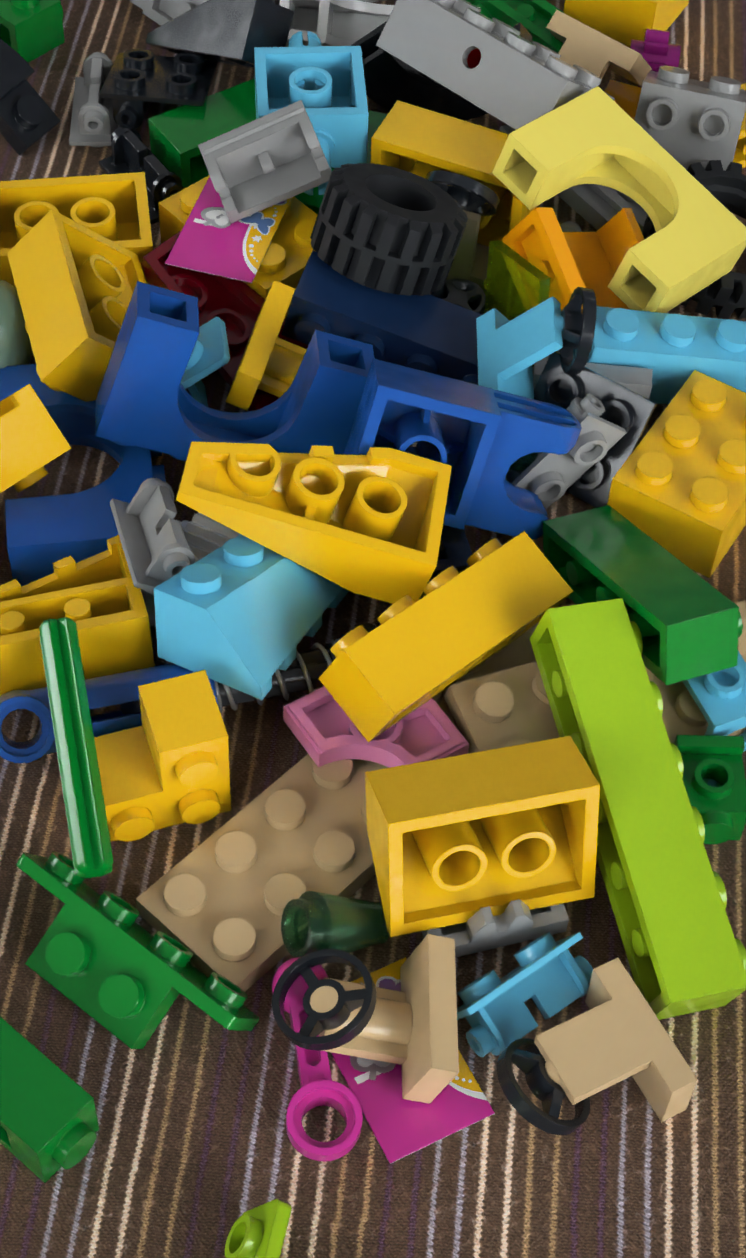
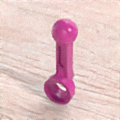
[272,957,363,1162]

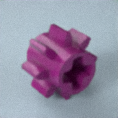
[630,28,681,88]

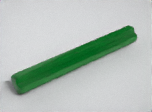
[39,617,113,879]

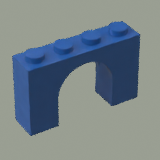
[95,281,375,461]
[0,364,166,586]

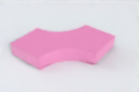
[283,686,469,768]

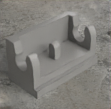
[198,100,332,224]

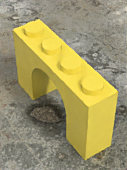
[492,86,746,313]

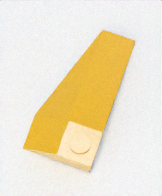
[176,441,452,604]

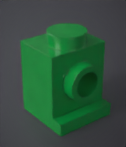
[674,735,746,844]

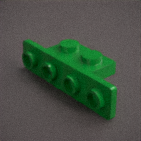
[15,851,260,1049]

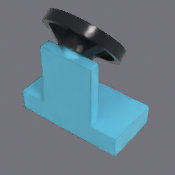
[476,287,597,399]

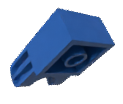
[344,358,582,539]

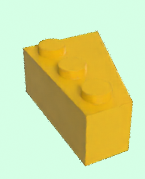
[0,535,155,696]

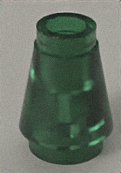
[281,891,389,957]

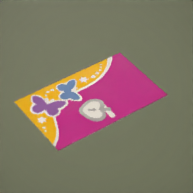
[165,177,292,283]
[331,957,495,1164]

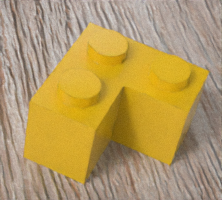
[94,670,231,842]

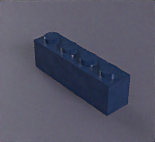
[282,250,482,385]

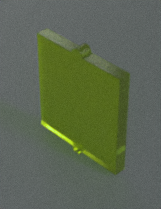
[483,240,551,367]

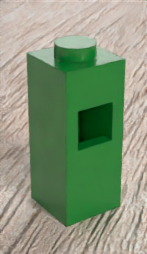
[0,1017,99,1183]

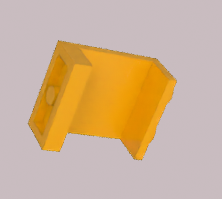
[502,207,644,314]

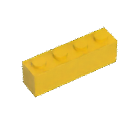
[318,531,573,743]

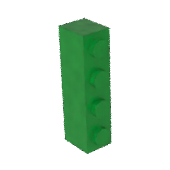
[148,78,256,188]
[543,505,743,685]

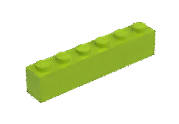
[529,598,746,1020]

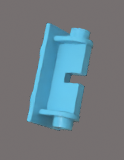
[457,932,593,1057]

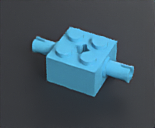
[254,31,369,195]

